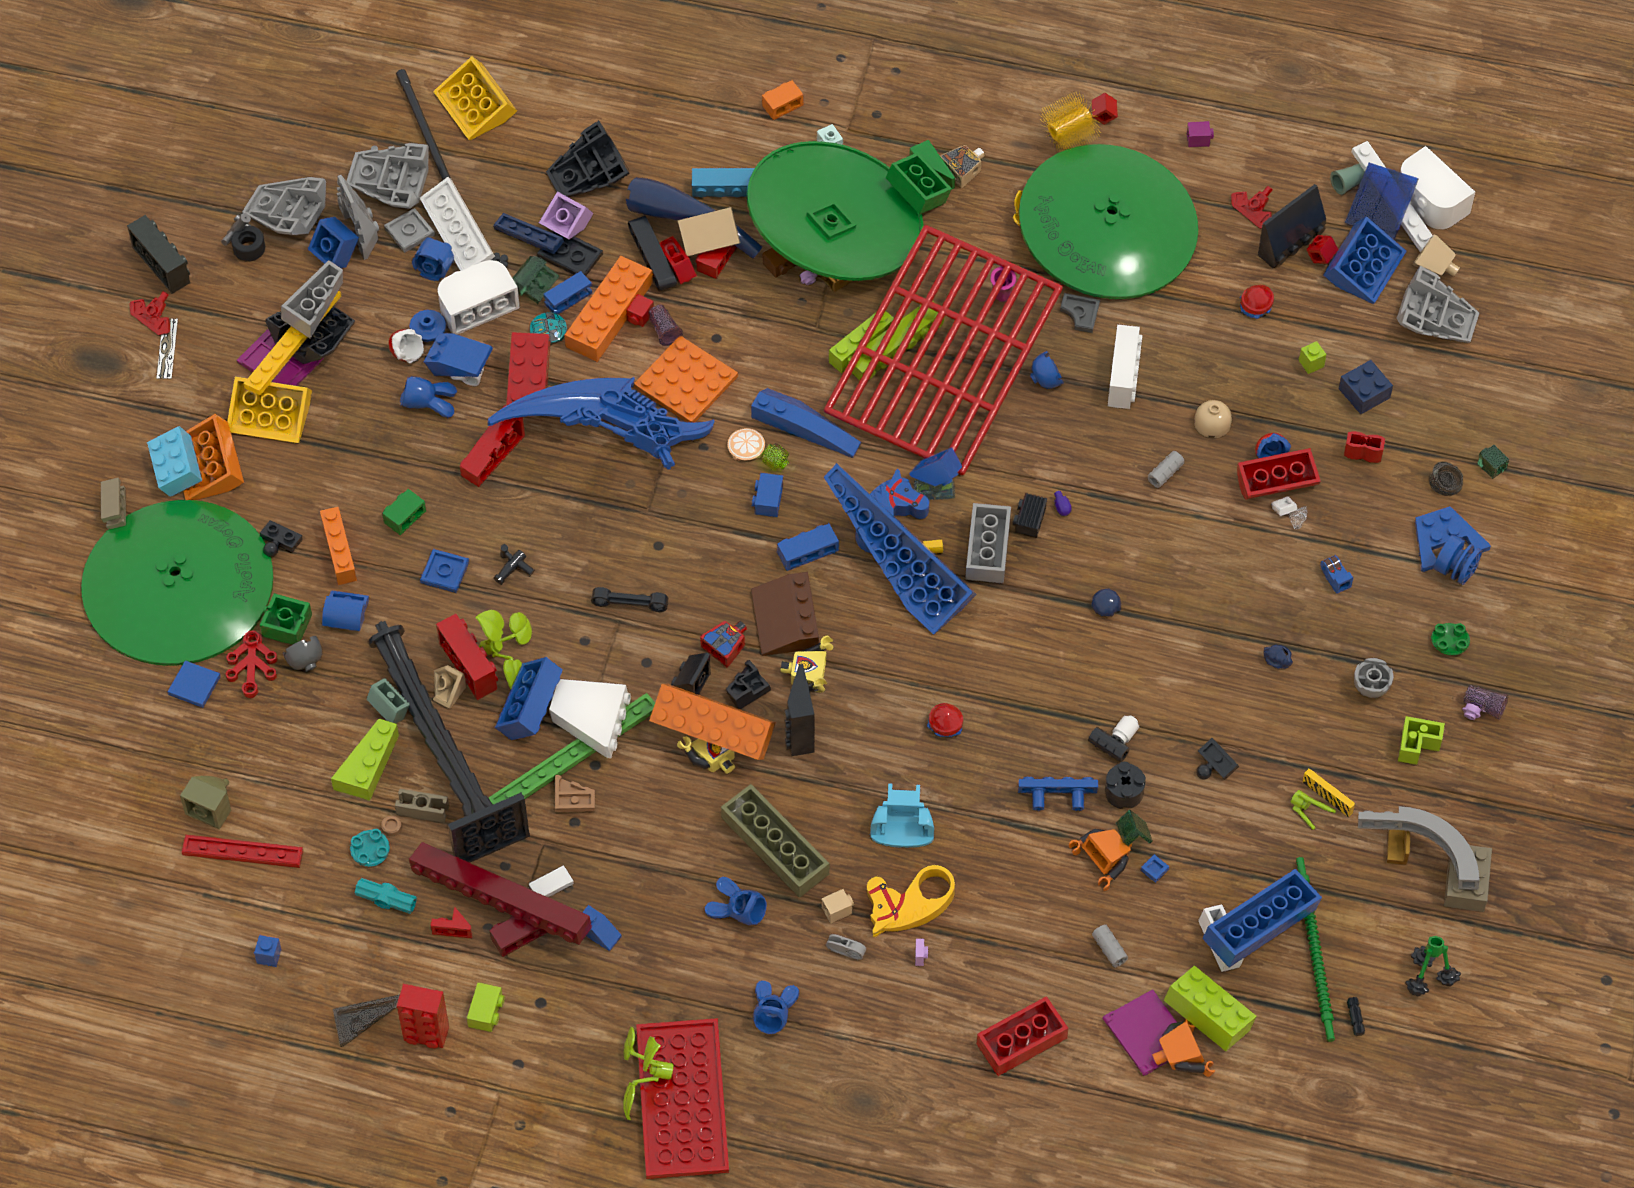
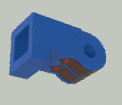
[1320,555,1353,594]

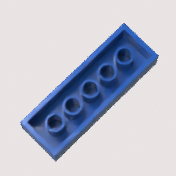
[1202,869,1322,968]

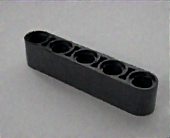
[628,216,677,292]

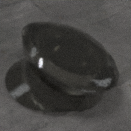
[1429,461,1463,496]

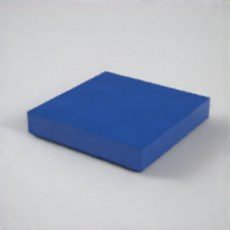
[420,549,469,593]
[168,661,221,708]

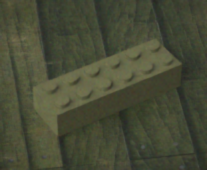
[721,784,830,898]

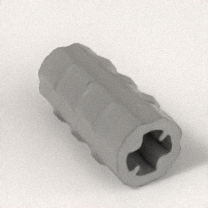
[1148,451,1184,488]
[1092,925,1128,968]

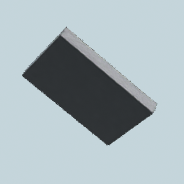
[537,232,603,276]

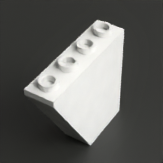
[549,679,631,759]

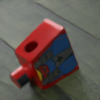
[700,621,747,668]

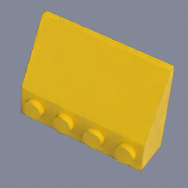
[433,56,517,140]
[227,377,312,443]

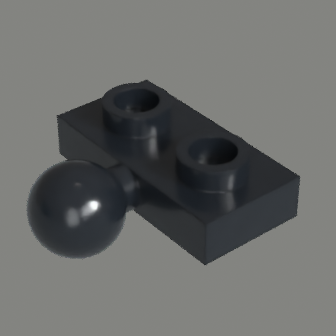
[260,520,303,557]
[1196,738,1239,780]

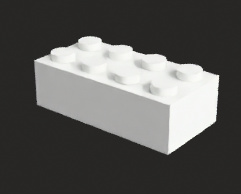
[1108,325,1142,409]

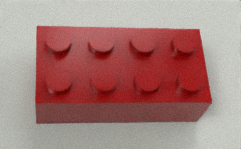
[506,332,551,405]
[436,614,498,700]
[397,984,449,1049]
[976,996,1068,1076]

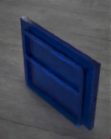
[1345,162,1419,240]

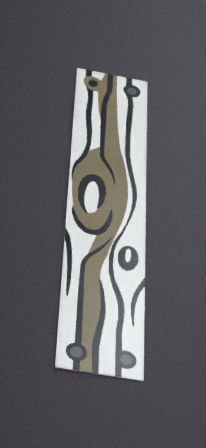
[157,319,178,378]

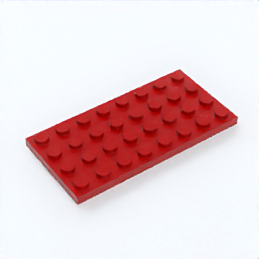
[636,1018,729,1179]

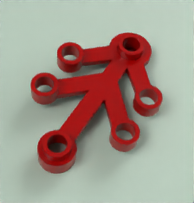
[226,631,278,698]

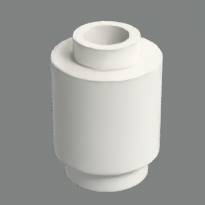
[1112,716,1139,744]

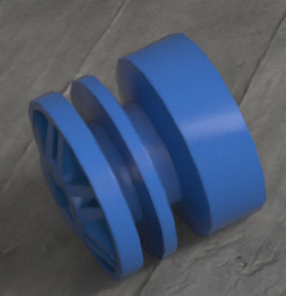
[1434,535,1482,585]

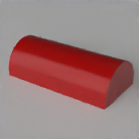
[1237,448,1321,500]

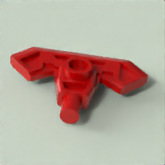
[1231,186,1273,229]
[129,291,170,335]

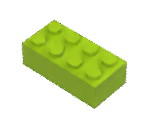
[1164,966,1257,1051]

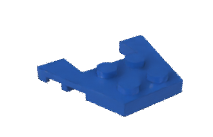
[1415,506,1491,572]

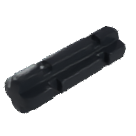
[1347,997,1365,1036]

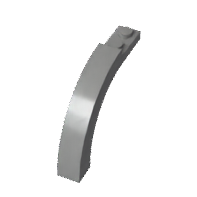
[1358,806,1479,890]

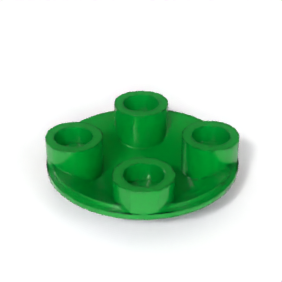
[1431,623,1470,655]

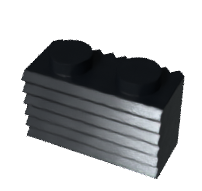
[1013,493,1047,538]

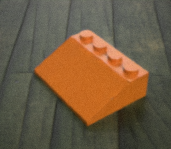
[183,414,244,500]

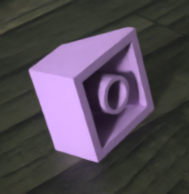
[539,192,593,239]

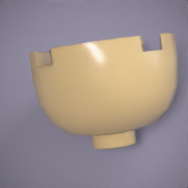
[1194,400,1232,438]

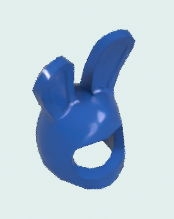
[400,376,457,418]
[705,877,767,925]
[753,981,799,1034]

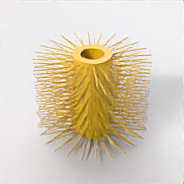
[1040,93,1101,152]

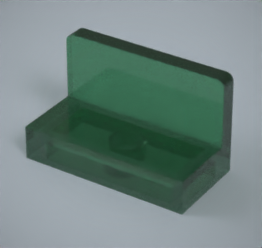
[1116,809,1153,846]

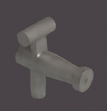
[221,213,251,246]

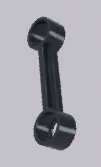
[591,587,669,612]

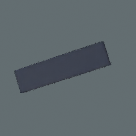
[493,213,564,254]

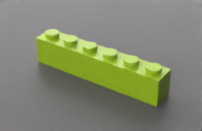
[847,301,944,380]

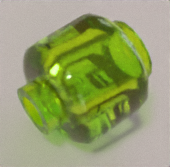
[761,443,790,471]

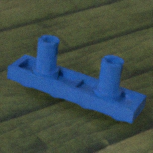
[1018,777,1098,811]

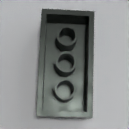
[127,215,190,294]

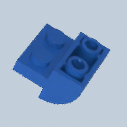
[322,590,369,631]

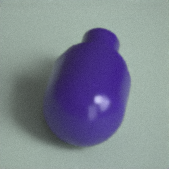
[1054,491,1072,516]

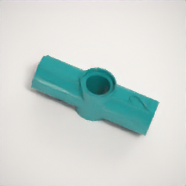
[355,878,417,914]

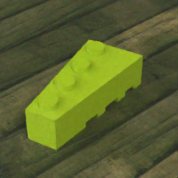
[331,719,399,801]

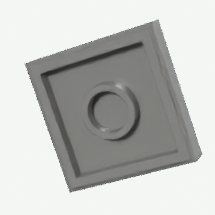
[384,208,435,253]

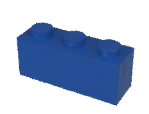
[777,524,839,571]

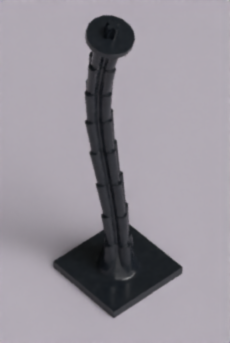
[368,621,530,863]

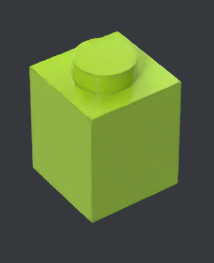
[1299,341,1327,374]

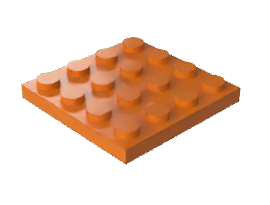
[634,335,738,423]

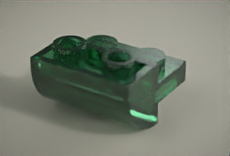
[512,256,559,304]

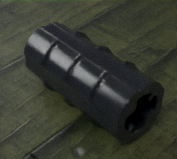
[1088,727,1130,762]

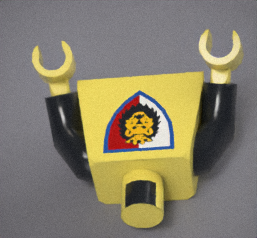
[781,636,833,693]
[677,736,735,774]

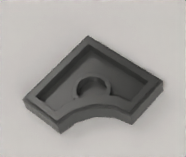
[1060,293,1100,333]

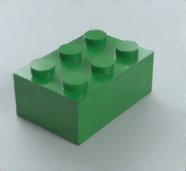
[886,152,952,215]

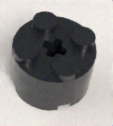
[1105,761,1146,809]

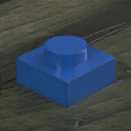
[1141,854,1169,883]

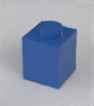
[254,935,282,967]

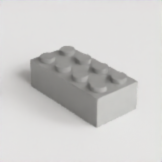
[966,503,1011,583]

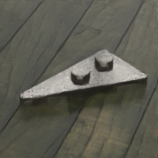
[333,994,400,1047]

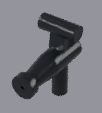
[493,544,535,585]

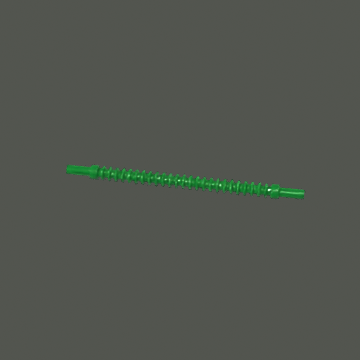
[1296,857,1335,1042]

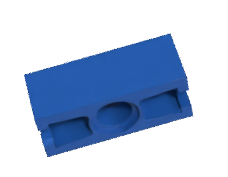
[544,271,592,314]

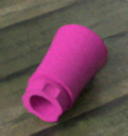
[991,266,1016,302]

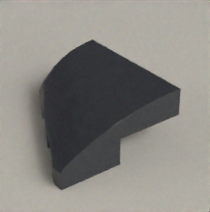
[726,660,771,709]

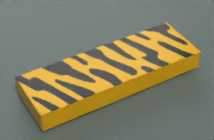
[1303,769,1355,817]

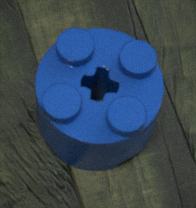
[412,237,454,281]

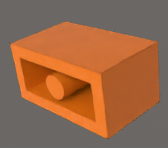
[762,80,804,120]

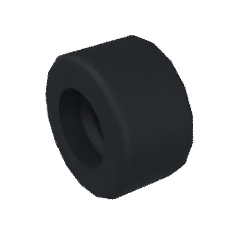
[231,226,266,261]

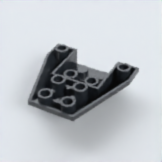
[265,306,355,364]

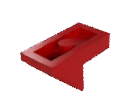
[431,907,473,939]

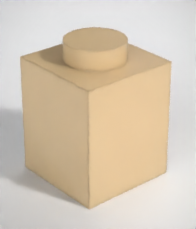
[822,889,854,923]

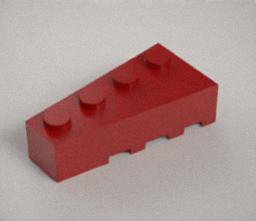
[460,405,525,487]

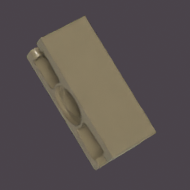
[101,477,126,530]
[395,789,449,823]

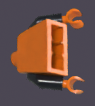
[1069,828,1132,891]
[1152,1019,1215,1077]

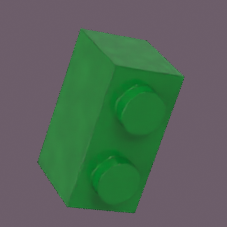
[382,489,426,536]

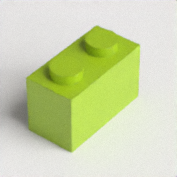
[467,983,505,1032]

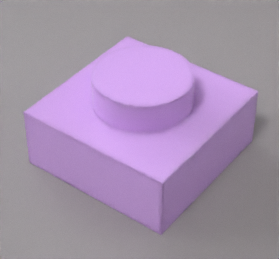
[915,939,928,966]

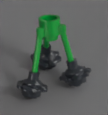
[1405,936,1461,996]

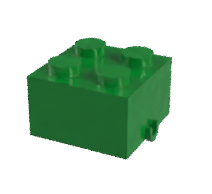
[260,593,312,645]

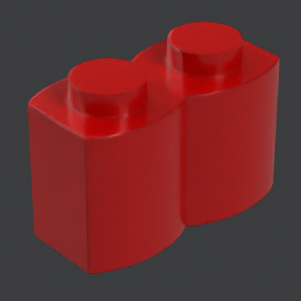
[1344,431,1385,463]

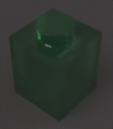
[1478,445,1509,479]

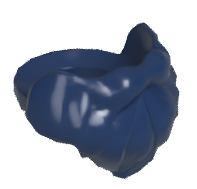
[1263,644,1293,669]

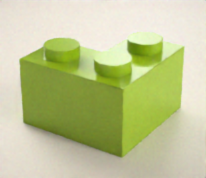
[1398,716,1445,765]

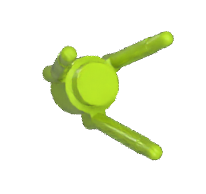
[1291,790,1336,830]

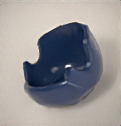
[1091,588,1121,617]

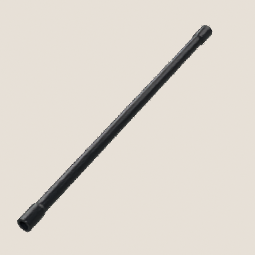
[396,69,452,181]

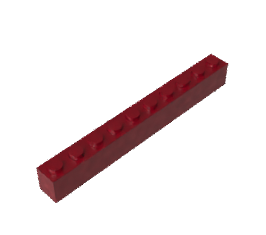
[409,842,592,945]

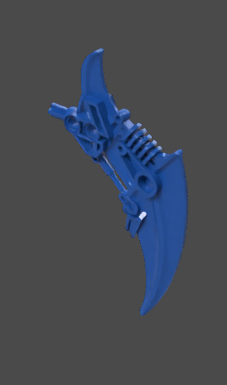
[487,377,715,470]

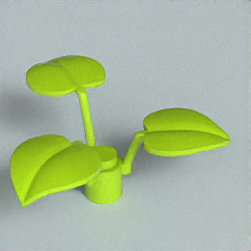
[475,610,532,689]
[623,1027,673,1120]

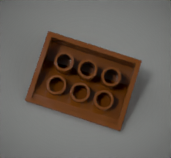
[751,572,819,656]

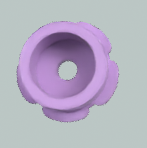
[800,270,817,285]
[1462,703,1481,720]

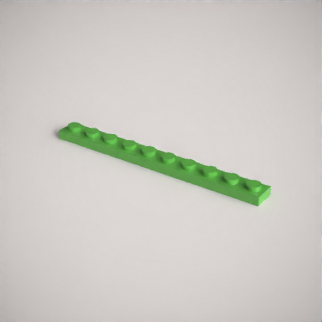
[489,693,655,804]

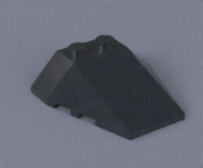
[546,120,630,197]

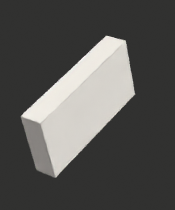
[529,866,574,897]

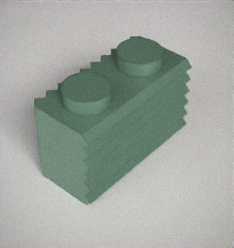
[367,679,409,724]

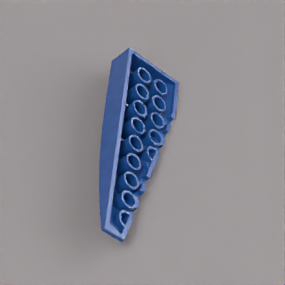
[824,463,977,635]

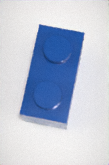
[752,473,783,517]

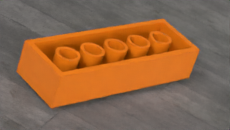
[565,256,653,362]
[649,684,776,760]

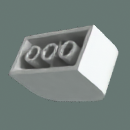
[1398,146,1475,229]
[438,260,520,335]

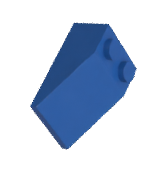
[424,333,493,377]

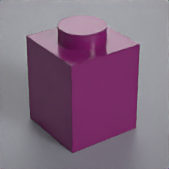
[1186,121,1214,147]

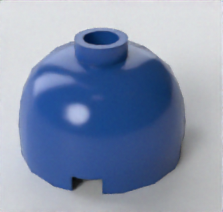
[1030,351,1064,389]

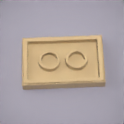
[678,207,740,256]

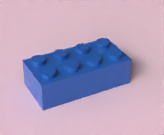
[495,657,563,740]

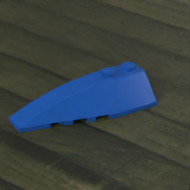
[751,388,861,458]

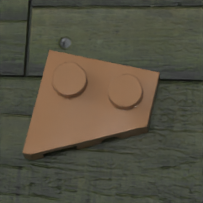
[555,775,595,812]

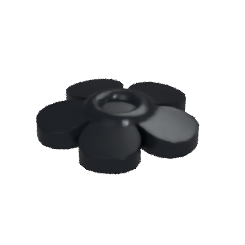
[491,252,508,268]

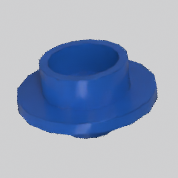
[409,310,446,342]

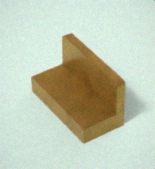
[1387,829,1410,865]

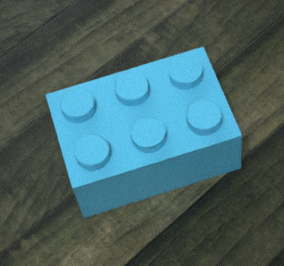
[147,426,202,497]

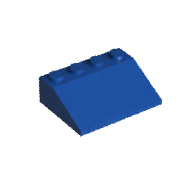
[1323,217,1406,304]

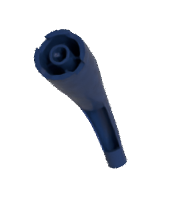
[626,177,763,259]

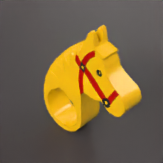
[867,865,955,937]

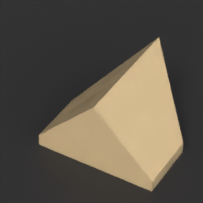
[433,665,466,708]

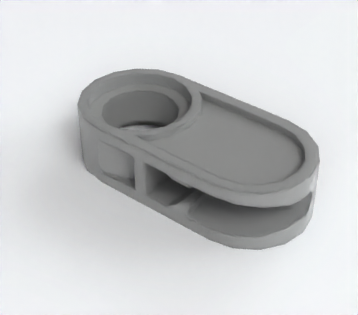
[826,934,866,960]

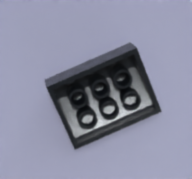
[1258,184,1326,268]
[784,664,815,756]

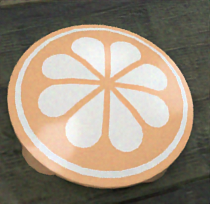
[728,428,765,461]

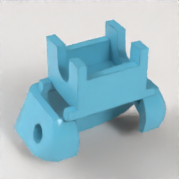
[870,784,934,848]

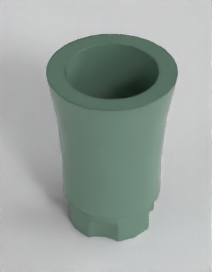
[1330,163,1369,195]

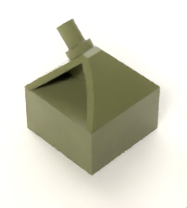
[180,776,231,830]

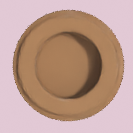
[381,816,402,836]

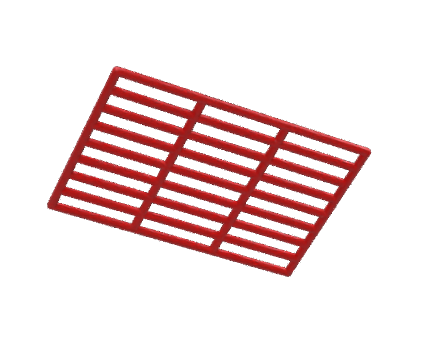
[824,225,1063,475]

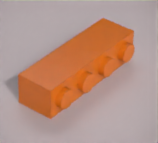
[320,507,357,585]

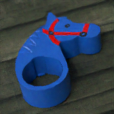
[855,469,929,553]

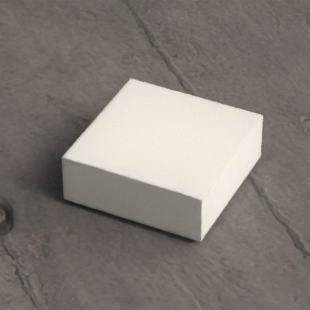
[1271,497,1297,516]

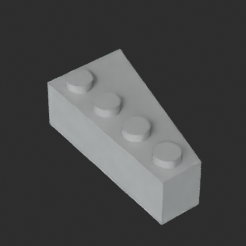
[281,260,343,338]

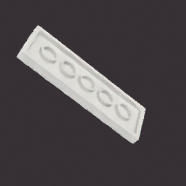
[420,177,495,271]

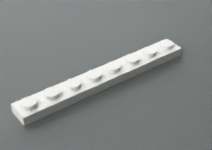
[1351,141,1432,252]

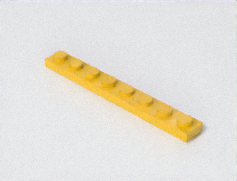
[244,291,341,395]

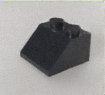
[671,653,711,695]

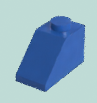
[583,905,622,951]

